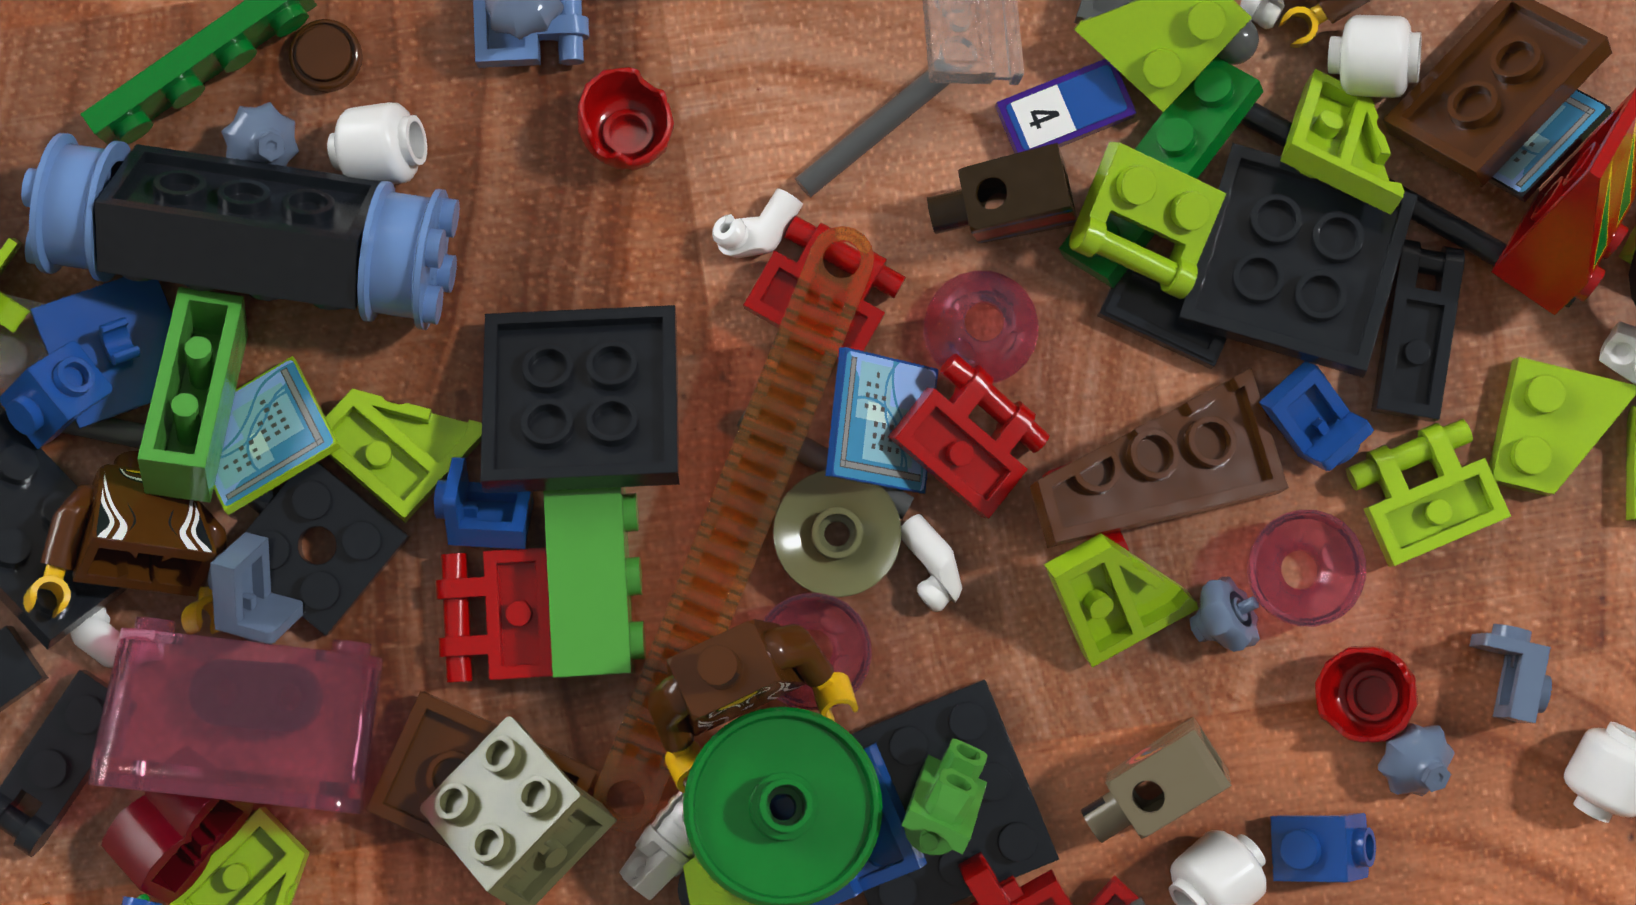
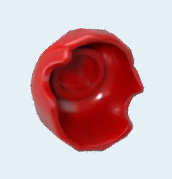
[577,67,674,171]
[1315,646,1418,743]

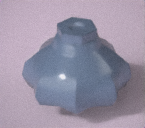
[485,0,564,40]
[221,102,299,166]
[1189,577,1260,652]
[1378,723,1455,796]

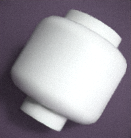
[1328,15,1422,98]
[327,102,427,185]
[1564,722,1636,823]
[1169,830,1267,905]

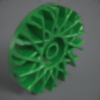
[682,707,883,905]

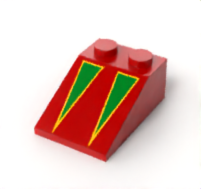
[1491,88,1636,316]

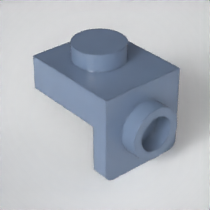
[208,532,303,644]
[1469,624,1552,723]

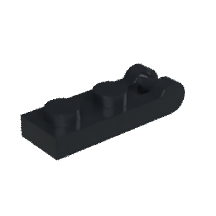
[1371,239,1465,422]
[0,670,139,857]

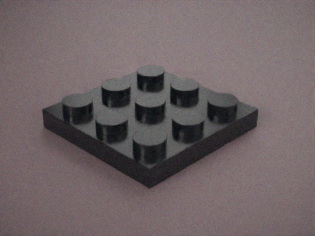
[1178,143,1418,378]
[480,305,680,493]
[851,679,1059,905]

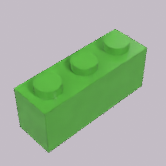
[137,287,248,503]
[543,487,646,678]

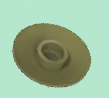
[773,470,901,597]

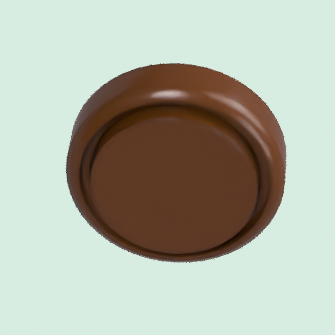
[289,19,363,92]

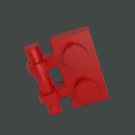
[743,216,906,361]
[888,353,1050,519]
[436,547,553,683]

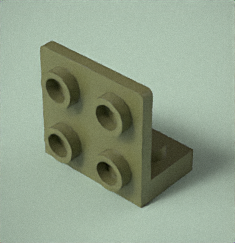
[420,716,617,905]

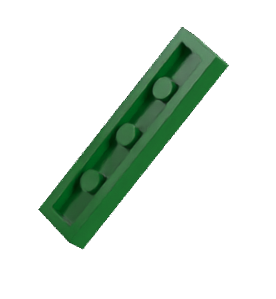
[81,0,317,145]
[1058,57,1263,288]

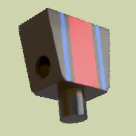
[927,143,1077,243]

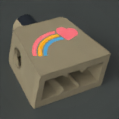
[1081,717,1232,843]

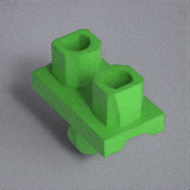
[901,738,988,855]

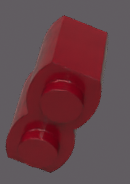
[101,745,255,904]

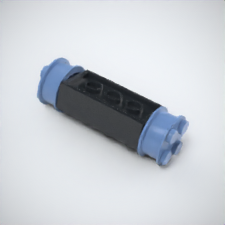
[21,133,460,330]

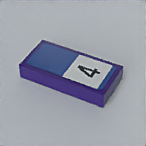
[995,59,1136,154]

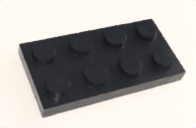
[0,405,128,650]

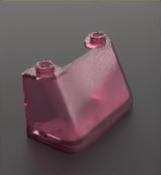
[88,617,384,814]

